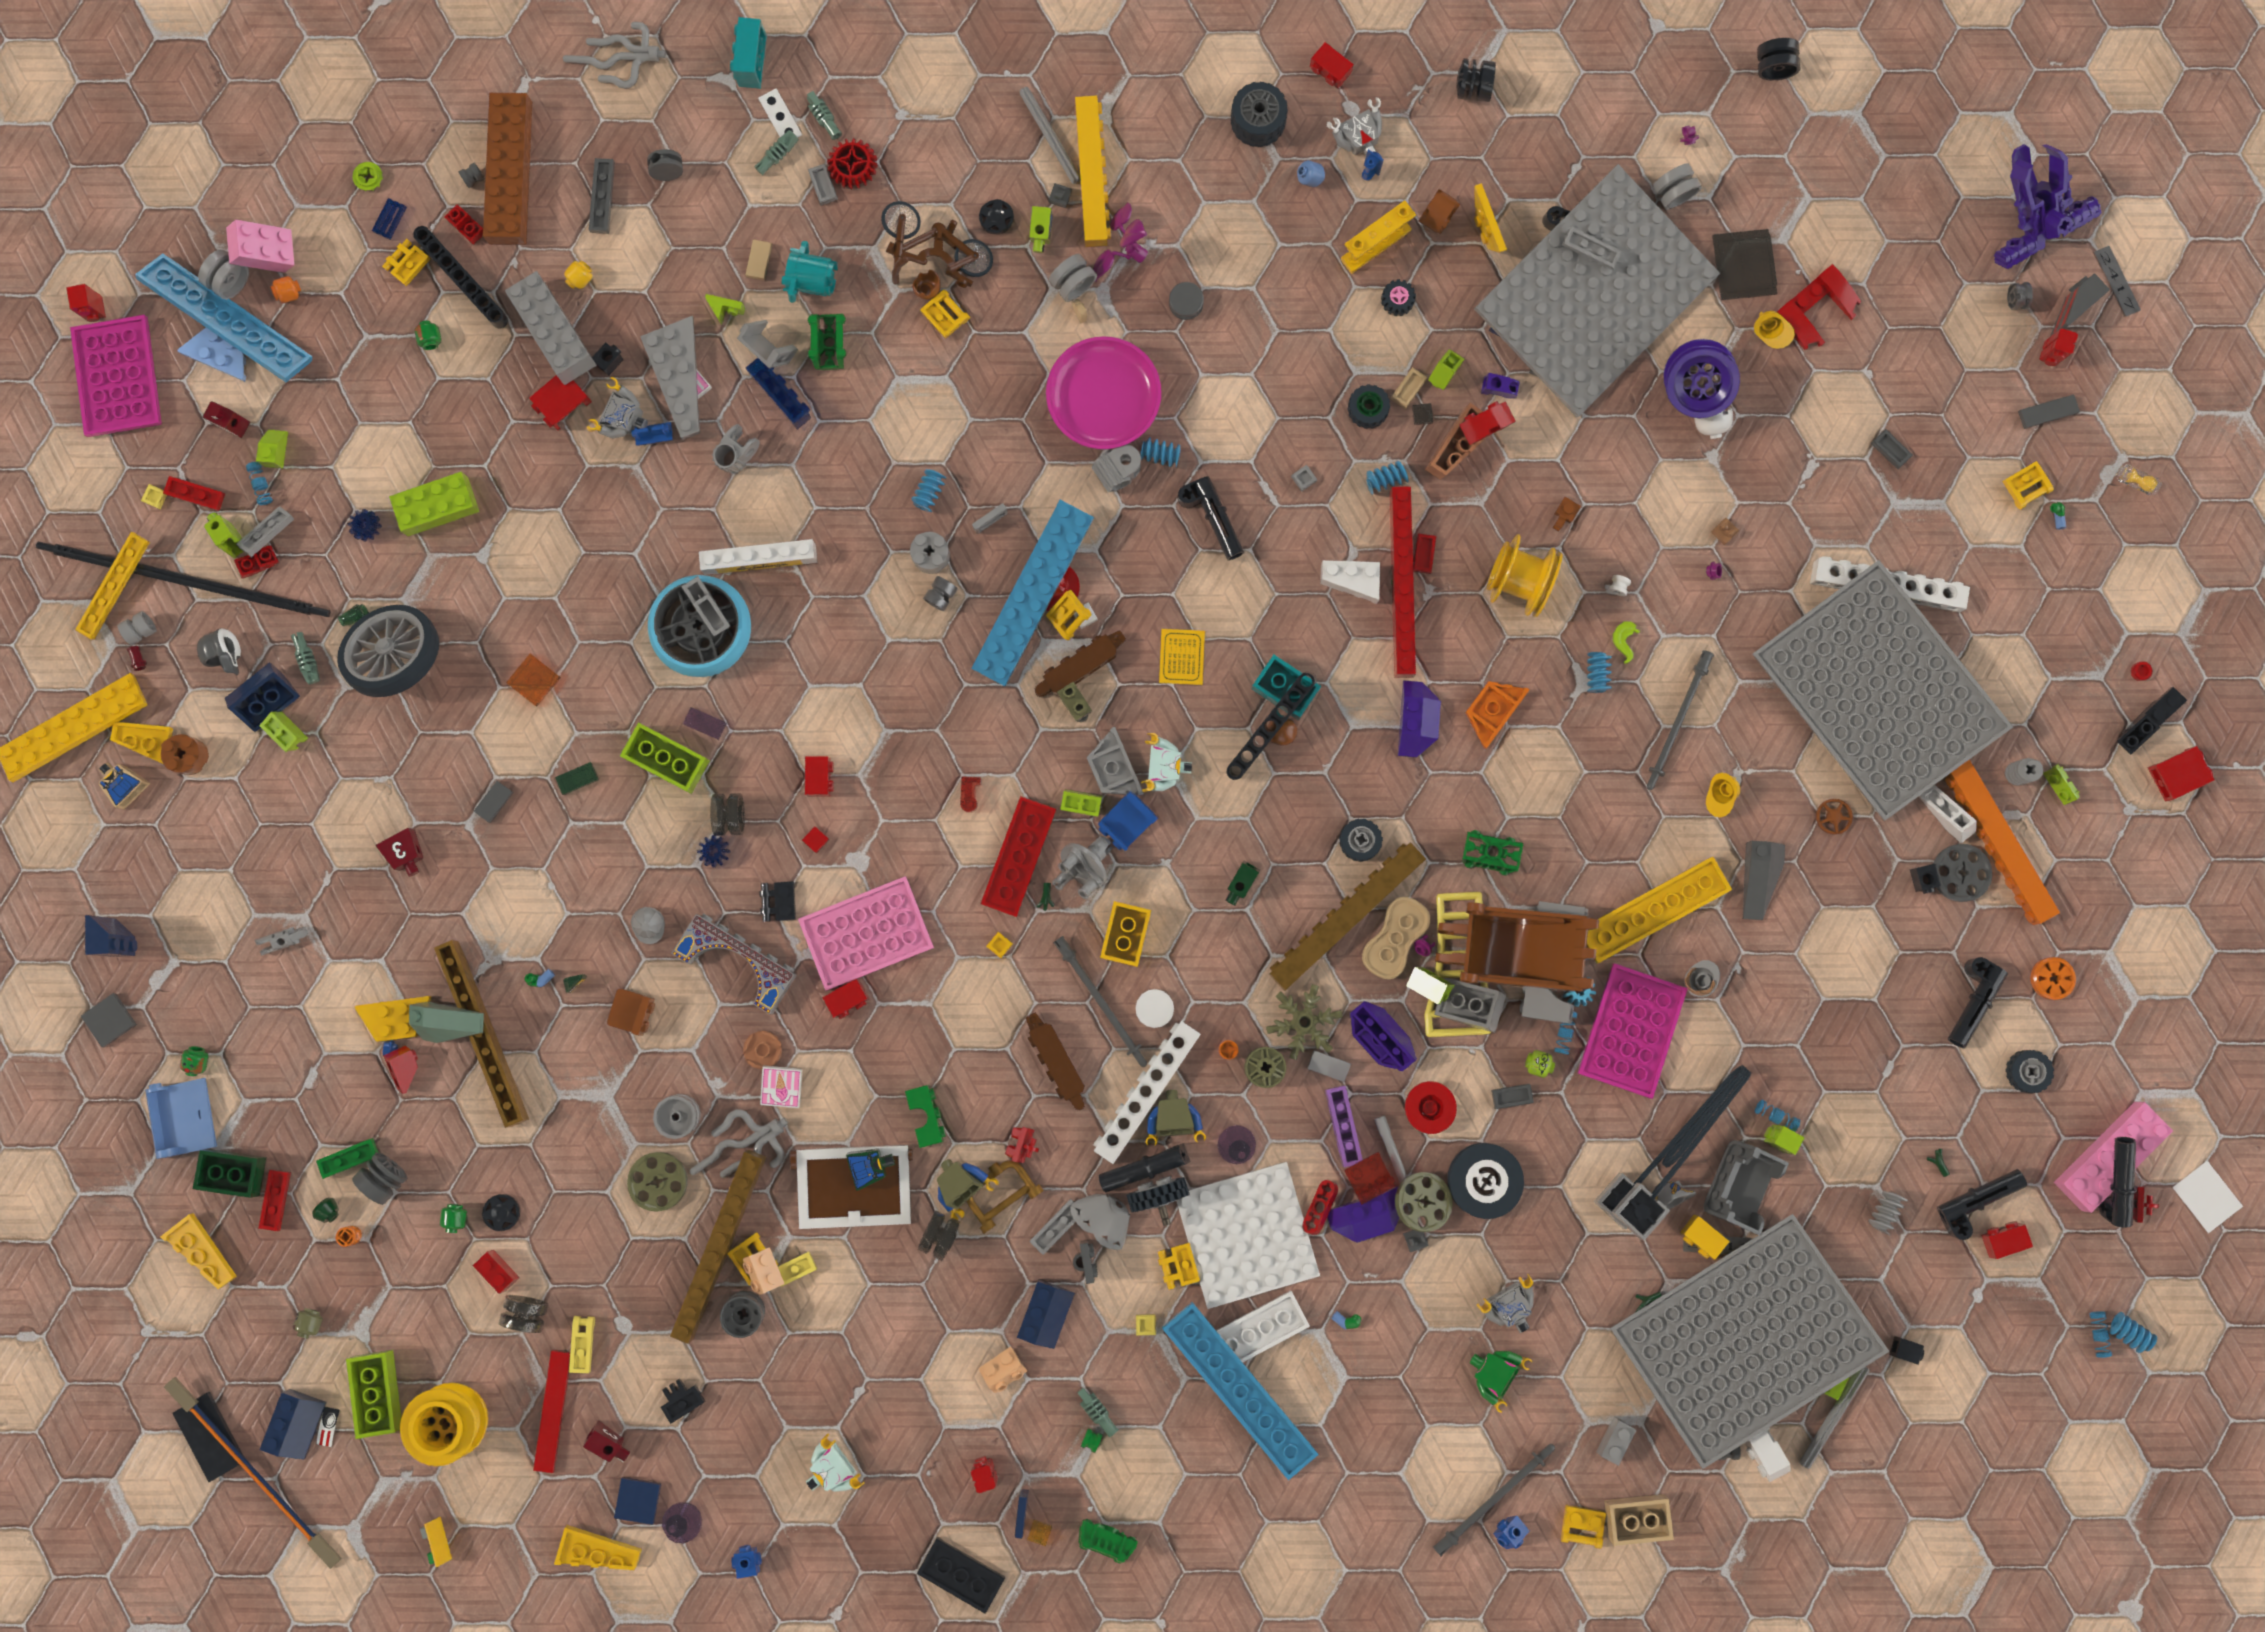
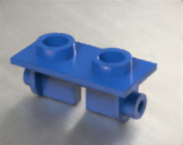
[1362,149,1384,181]
[631,422,673,446]

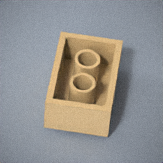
[1604,1494,1674,1546]

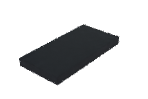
[172,1392,243,1482]
[917,1537,1005,1614]

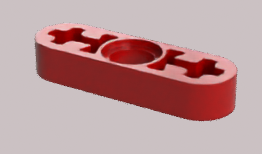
[1303,1180,1338,1235]

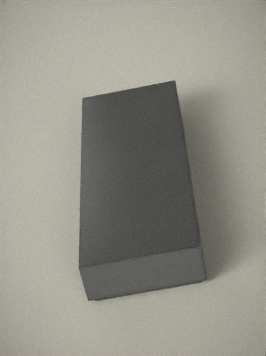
[2018,394,2080,429]

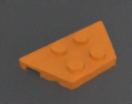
[1465,681,1530,749]

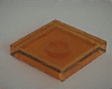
[506,653,561,707]

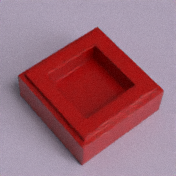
[802,826,830,854]

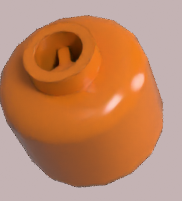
[270,276,301,304]

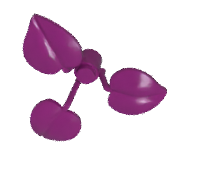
[1093,202,1148,282]

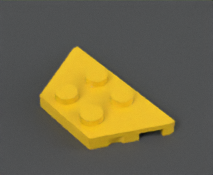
[1474,183,1507,253]
[355,996,431,1042]

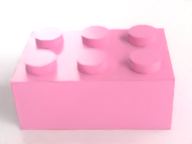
[226,220,294,273]

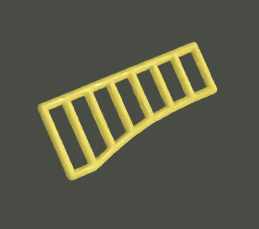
[1424,892,1491,1037]

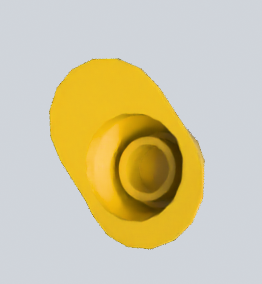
[1754,311,1795,349]
[1706,772,1740,818]

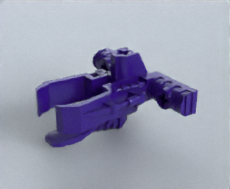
[1994,144,2101,269]

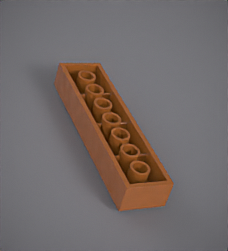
[483,92,533,245]

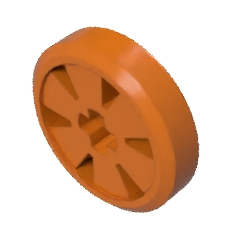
[2030,957,2076,1000]

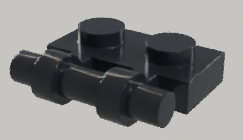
[759,881,796,922]

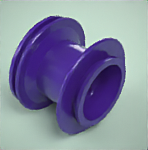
[1664,339,1740,418]

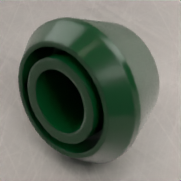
[312,1197,339,1223]

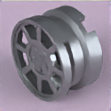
[2007,282,2033,310]

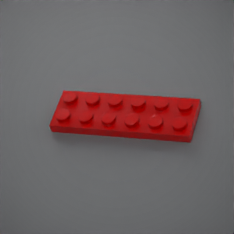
[980,796,1057,917]

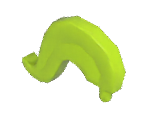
[1613,621,1640,664]

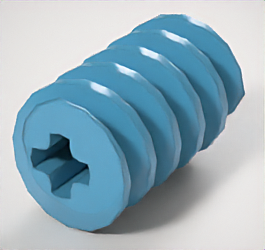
[1140,437,1181,468]
[1366,461,1409,495]
[911,469,947,513]
[1587,652,1612,693]
[2109,1312,2157,1353]

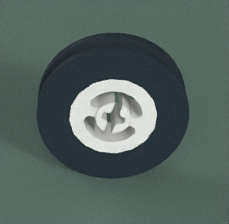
[1447,1143,1524,1219]

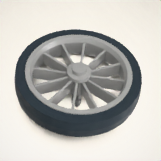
[337,605,439,697]

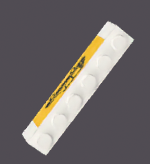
[699,539,817,575]

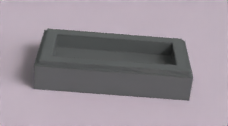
[1871,429,1913,469]
[474,781,514,823]
[1491,1084,1534,1109]

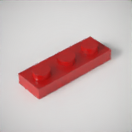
[163,476,225,511]
[258,1169,291,1231]

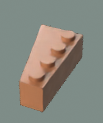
[1425,403,1487,480]

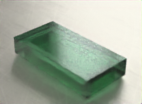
[555,762,599,795]

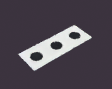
[758,89,802,137]

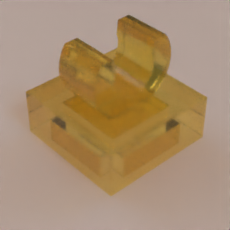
[1027,1519,1052,1547]

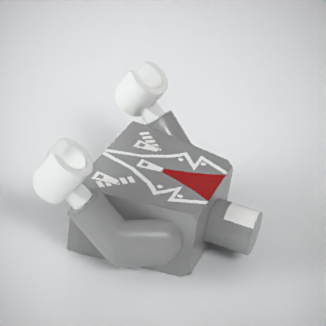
[1327,97,1382,155]

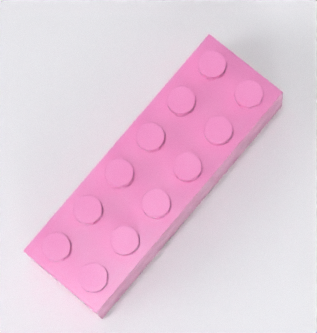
[2054,1102,2173,1213]

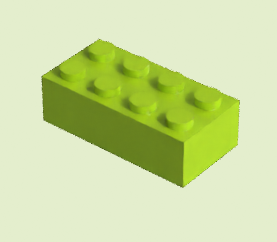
[389,472,479,536]
[620,722,710,794]
[346,1350,401,1439]

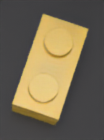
[1680,1215,1730,1260]

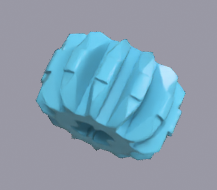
[1563,977,1596,1007]

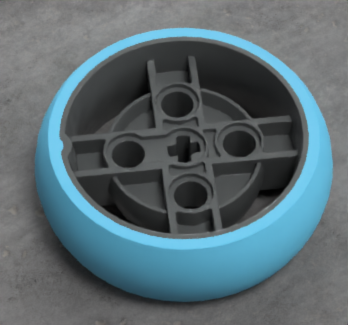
[648,575,751,677]

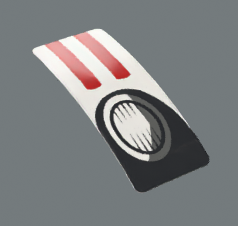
[316,1407,340,1447]

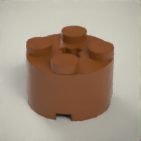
[1418,189,1460,234]
[161,734,209,775]

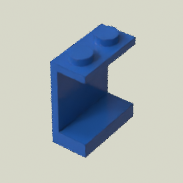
[1098,790,1158,851]

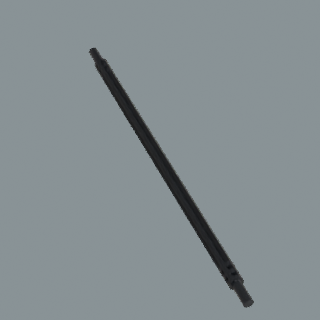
[36,541,331,617]

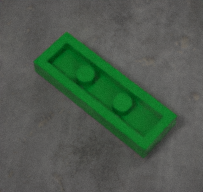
[316,1138,378,1179]

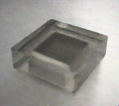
[1412,403,1433,425]

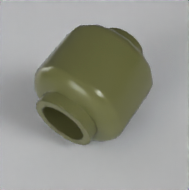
[293,1308,323,1339]

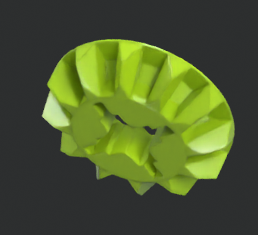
[352,162,383,192]

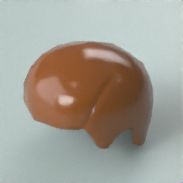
[912,270,941,300]
[1267,718,1297,746]

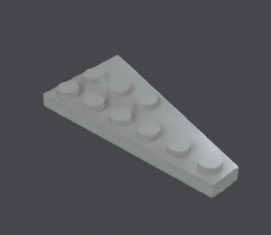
[640,316,700,440]

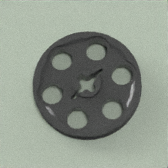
[1933,844,1992,902]

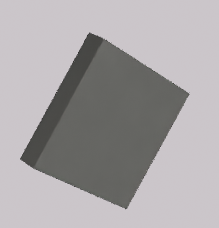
[81,993,137,1047]

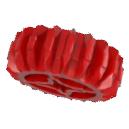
[827,138,878,190]

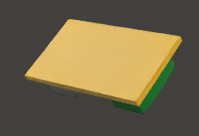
[420,1516,452,1567]

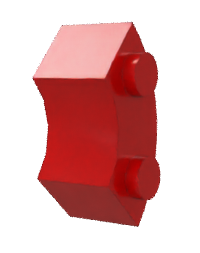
[1459,401,1516,445]

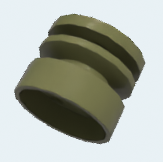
[1244,1047,1287,1088]

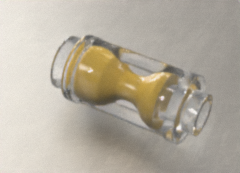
[2116,464,2162,496]

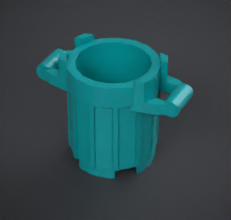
[782,241,838,303]

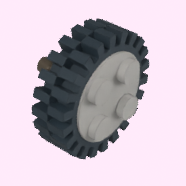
[1126,1176,1190,1226]

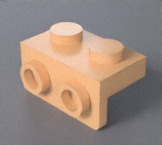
[743,1247,784,1295]
[979,1346,1027,1393]

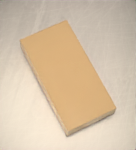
[745,240,772,281]
[1390,367,1428,409]

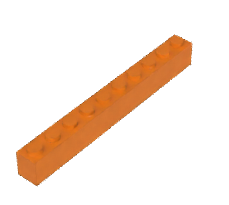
[1945,759,2060,925]

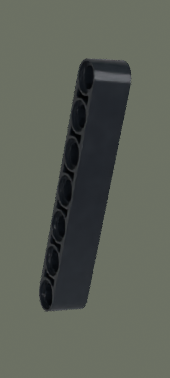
[413,226,508,329]
[1226,671,1317,780]

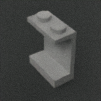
[737,320,798,368]

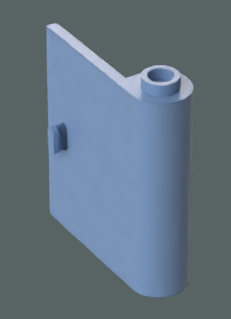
[145,1078,217,1159]

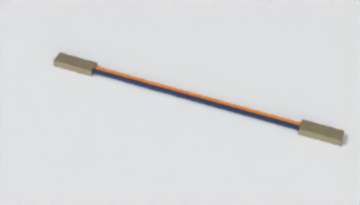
[164,1377,342,1569]

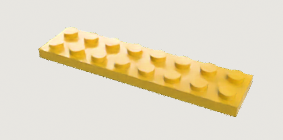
[0,673,148,783]
[1587,856,1732,964]

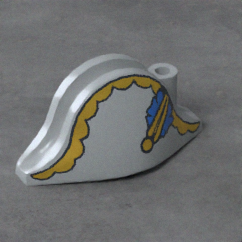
[1654,1181,1696,1210]

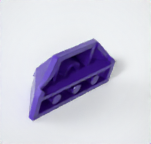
[1398,680,1441,758]
[1350,1001,1417,1072]
[1327,1186,1405,1243]

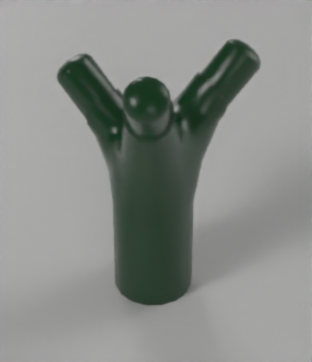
[1036,883,1055,911]
[1927,1149,1950,1177]
[1635,1292,1662,1313]

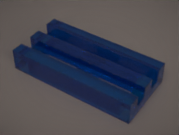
[372,198,407,240]

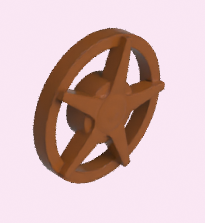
[1816,799,1853,835]

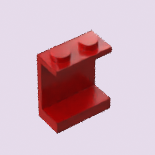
[529,375,592,431]
[2147,746,2215,802]

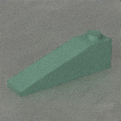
[409,1002,484,1043]

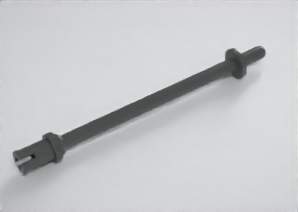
[1647,650,1714,790]
[1053,936,1147,1067]
[1433,1444,1555,1557]

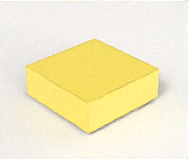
[141,484,167,509]
[1136,1314,1156,1336]

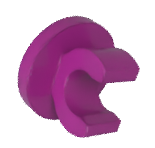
[1680,125,1699,145]
[1414,935,1436,956]

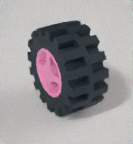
[1381,279,1416,316]

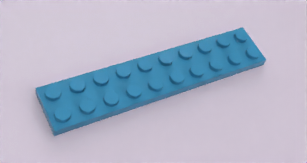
[135,253,312,382]
[971,500,1094,687]
[1162,1302,1319,1480]

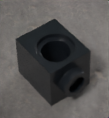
[592,342,624,376]
[1910,864,1941,894]
[1889,1336,1924,1365]

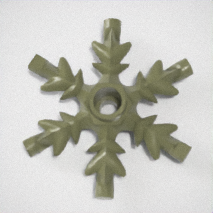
[1266,984,1343,1060]

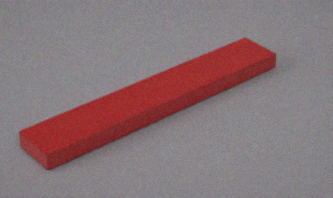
[533,1350,570,1473]

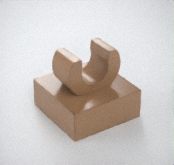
[1711,518,1739,545]

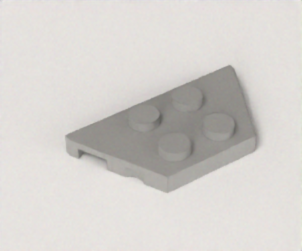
[1087,727,1144,796]

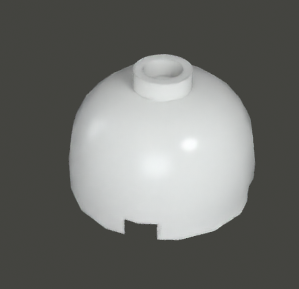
[1694,408,1733,439]

